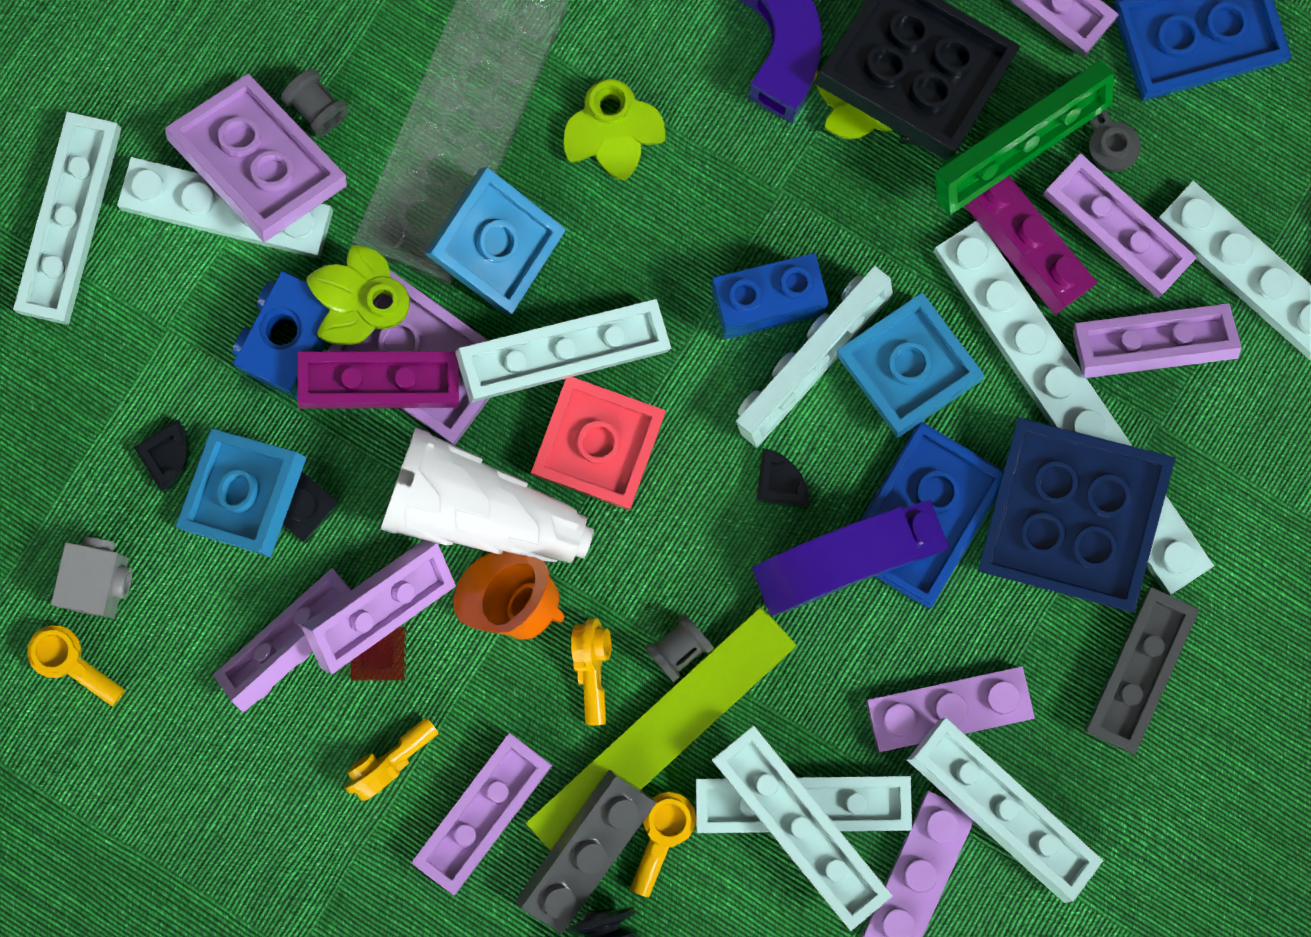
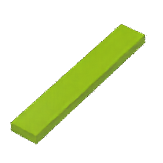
[526,607,797,851]

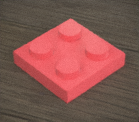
[531,377,666,511]

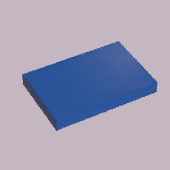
[1112,0,1292,102]
[860,422,1004,610]

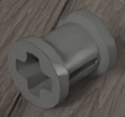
[281,68,349,138]
[644,613,714,683]

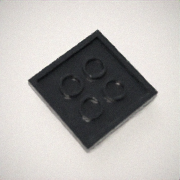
[814,0,1021,160]

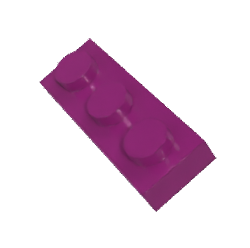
[965,176,1097,316]
[298,351,459,409]

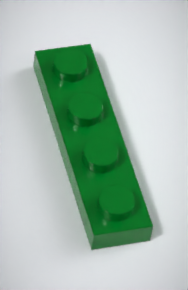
[935,60,1114,215]

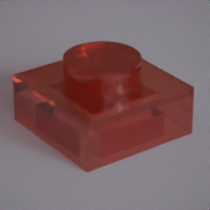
[351,627,406,681]

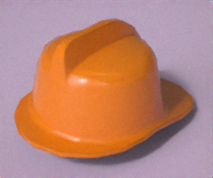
[453,552,565,640]

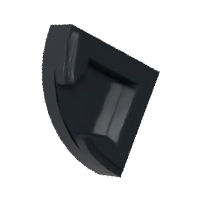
[134,419,189,493]
[756,448,809,509]

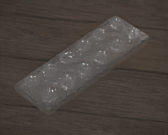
[352,0,568,285]

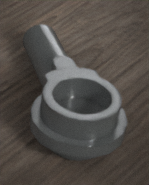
[1088,110,1141,172]

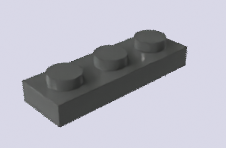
[1083,587,1200,755]
[515,769,656,933]

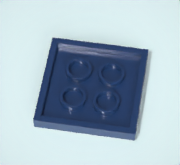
[978,417,1176,613]

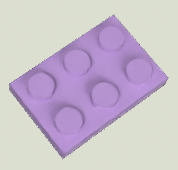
[165,74,347,243]
[327,271,490,445]

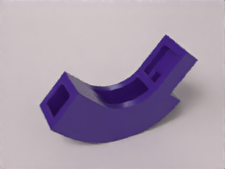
[740,0,821,124]
[752,500,950,617]

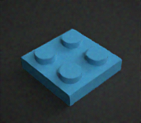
[424,167,566,314]
[837,292,984,438]
[175,428,307,558]

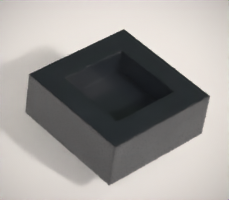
[283,471,341,544]

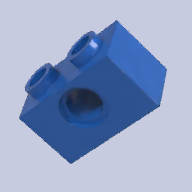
[711,253,828,340]
[232,271,330,400]

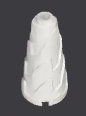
[380,428,594,563]

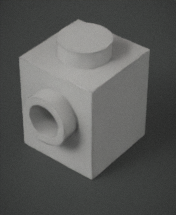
[51,536,133,619]

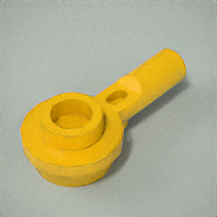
[571,618,612,726]
[27,625,125,707]
[344,718,439,802]
[630,791,696,898]

